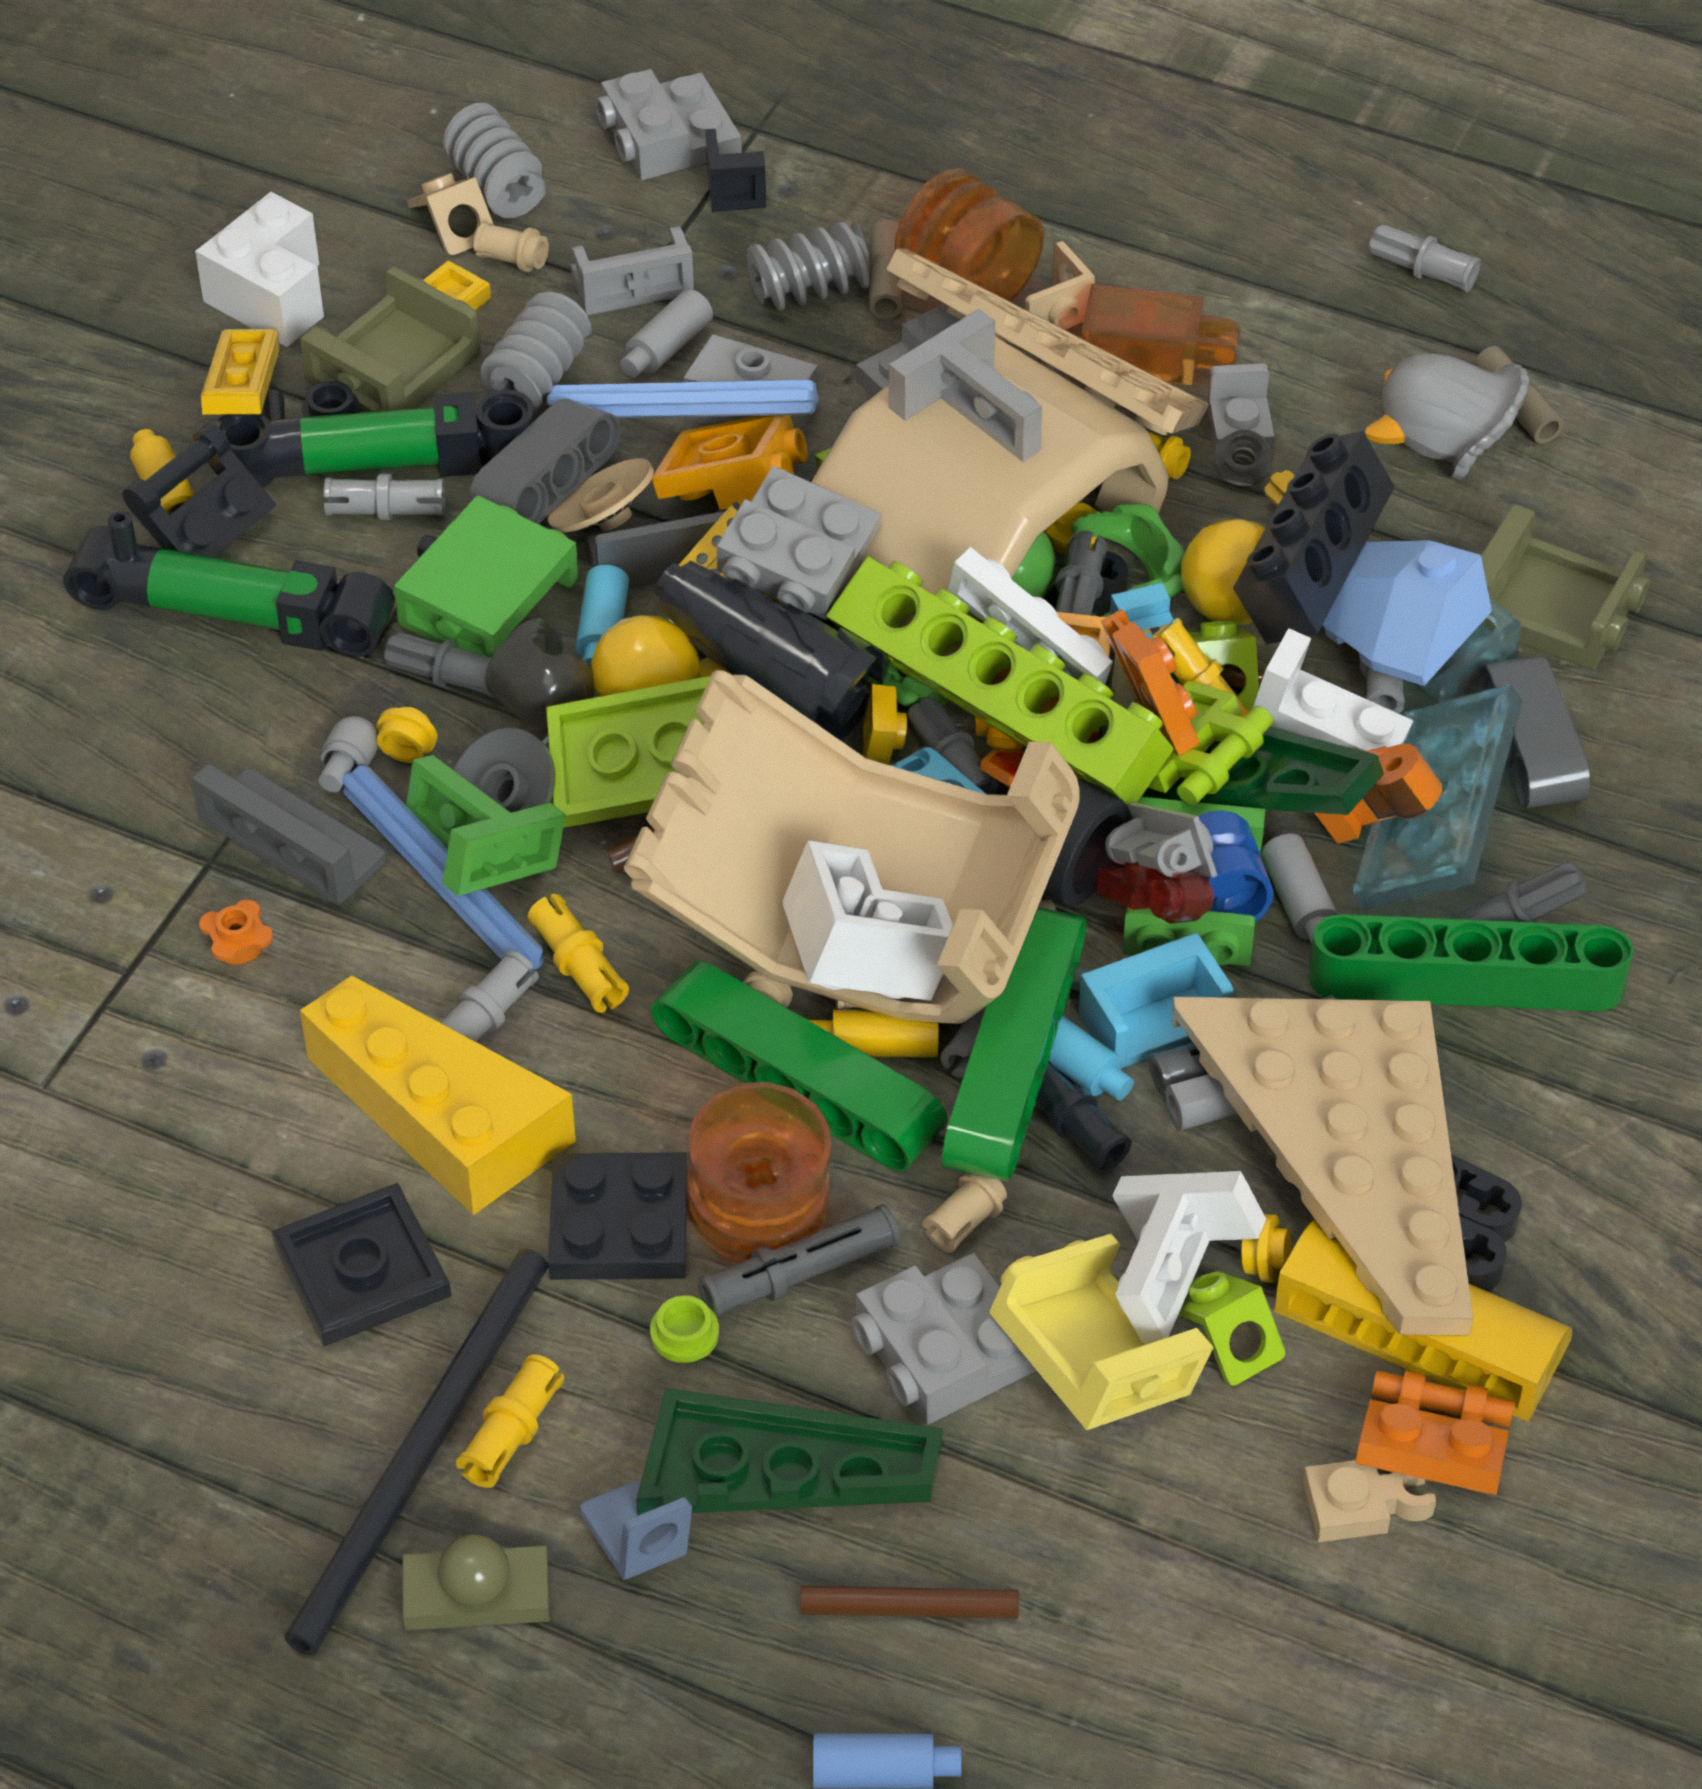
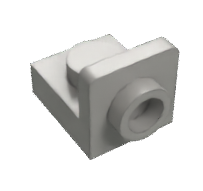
[1207,363,1275,456]

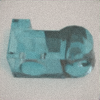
[1411,598,1520,706]

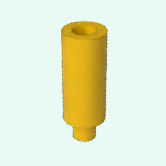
[130,429,195,515]
[809,1009,938,1058]

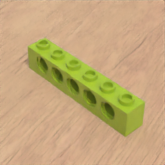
[826,556,1174,809]

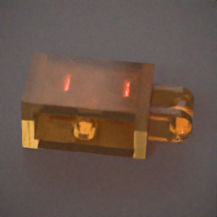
[1082,284,1240,385]

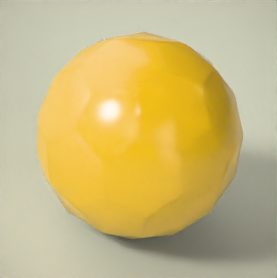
[1181,519,1266,625]
[591,615,700,697]

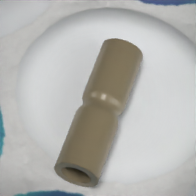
[869,219,904,319]
[1473,346,1564,444]

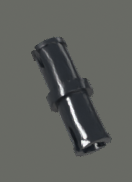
[1035,1061,1132,1171]

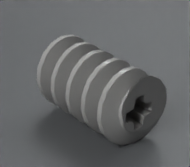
[443,102,546,218]
[746,221,870,312]
[481,292,592,414]

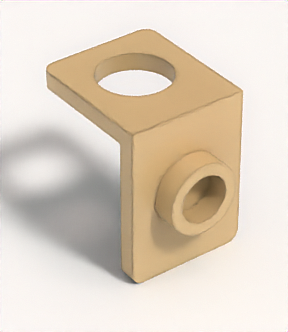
[406,173,494,256]
[1025,241,1095,330]

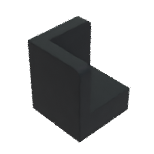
[705,128,766,212]

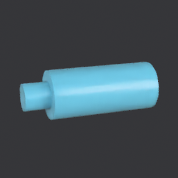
[575,565,629,674]
[1049,1016,1134,1101]

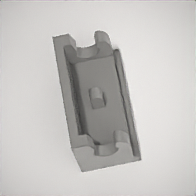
[570,226,694,315]

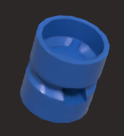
[1180,811,1273,922]

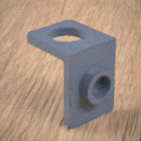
[580,1481,692,1580]

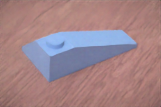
[1322,540,1492,686]

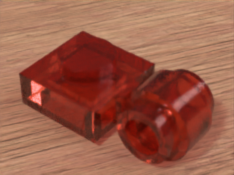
[1097,861,1213,924]

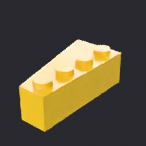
[300,975,576,1216]

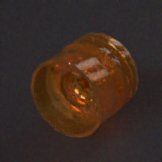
[894,168,1044,302]
[687,1082,832,1262]

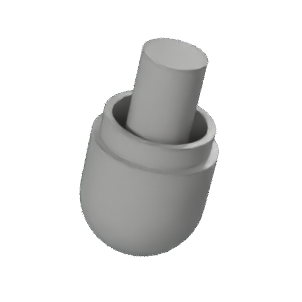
[318,716,378,792]

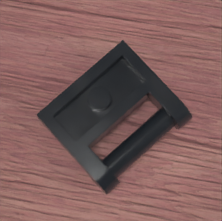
[122,423,277,558]

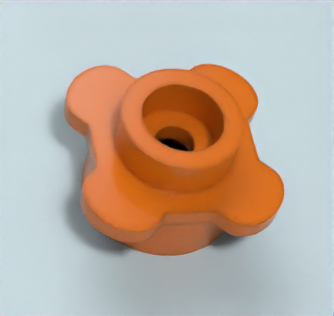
[199,900,273,964]

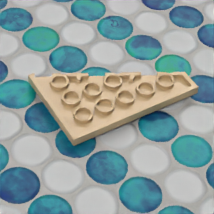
[886,249,1209,436]
[1171,997,1473,1335]

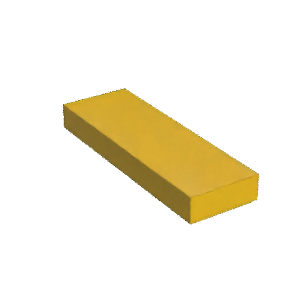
[201,329,280,415]

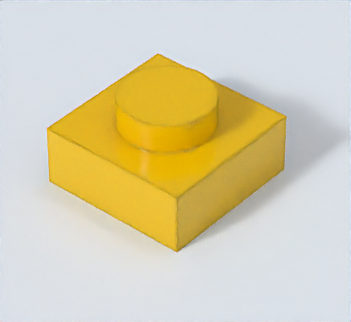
[862,684,907,765]

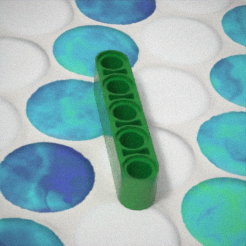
[942,907,1086,1182]
[1308,914,1634,1011]
[650,961,948,1172]

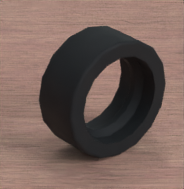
[1043,779,1129,907]

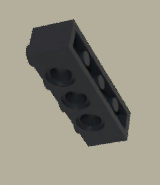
[1233,431,1395,645]

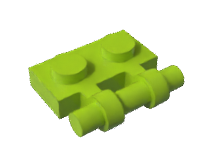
[1148,680,1274,806]

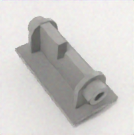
[1105,802,1217,878]

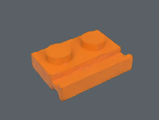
[1101,609,1200,756]

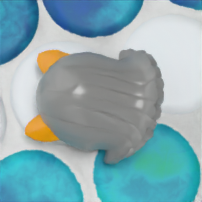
[1365,353,1529,480]

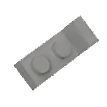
[889,309,1042,462]

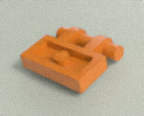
[1355,1370,1515,1495]

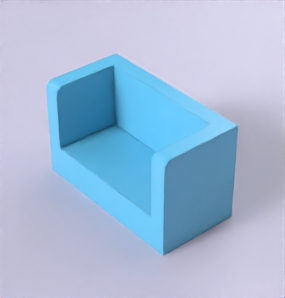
[1078,933,1233,1068]

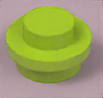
[650,1295,719,1363]

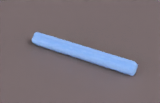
[547,380,819,418]

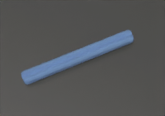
[342,765,544,975]

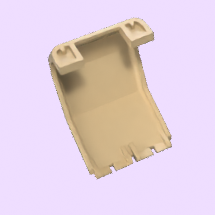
[811,337,1168,656]
[624,670,1080,1024]

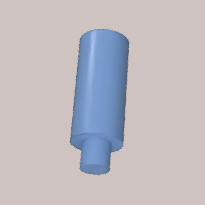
[813,1733,961,1789]

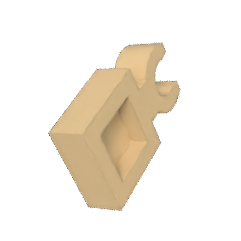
[1302,1460,1436,1542]

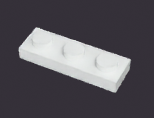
[947,547,1113,685]

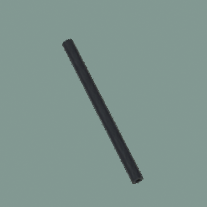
[284,1249,548,1656]

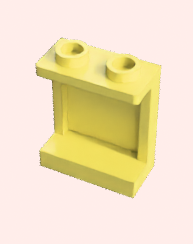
[989,1234,1214,1430]

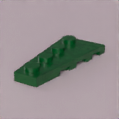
[1141,727,1384,815]
[636,1388,943,1516]

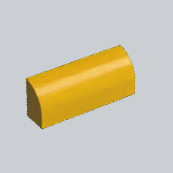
[1274,1220,1573,1422]

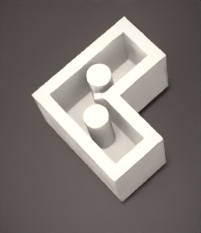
[195,192,324,347]
[782,840,953,1001]

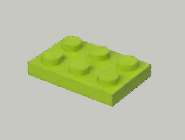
[546,672,728,828]

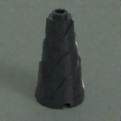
[654,560,890,741]

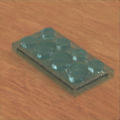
[1352,684,1522,910]

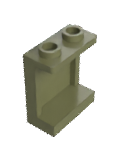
[300,266,481,412]
[1478,504,1651,670]

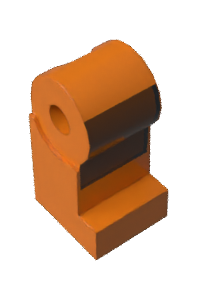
[1315,744,1442,844]

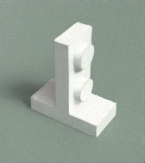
[1252,628,1414,751]
[1112,1171,1266,1343]

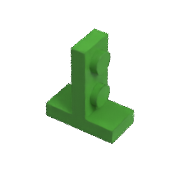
[406,755,566,896]

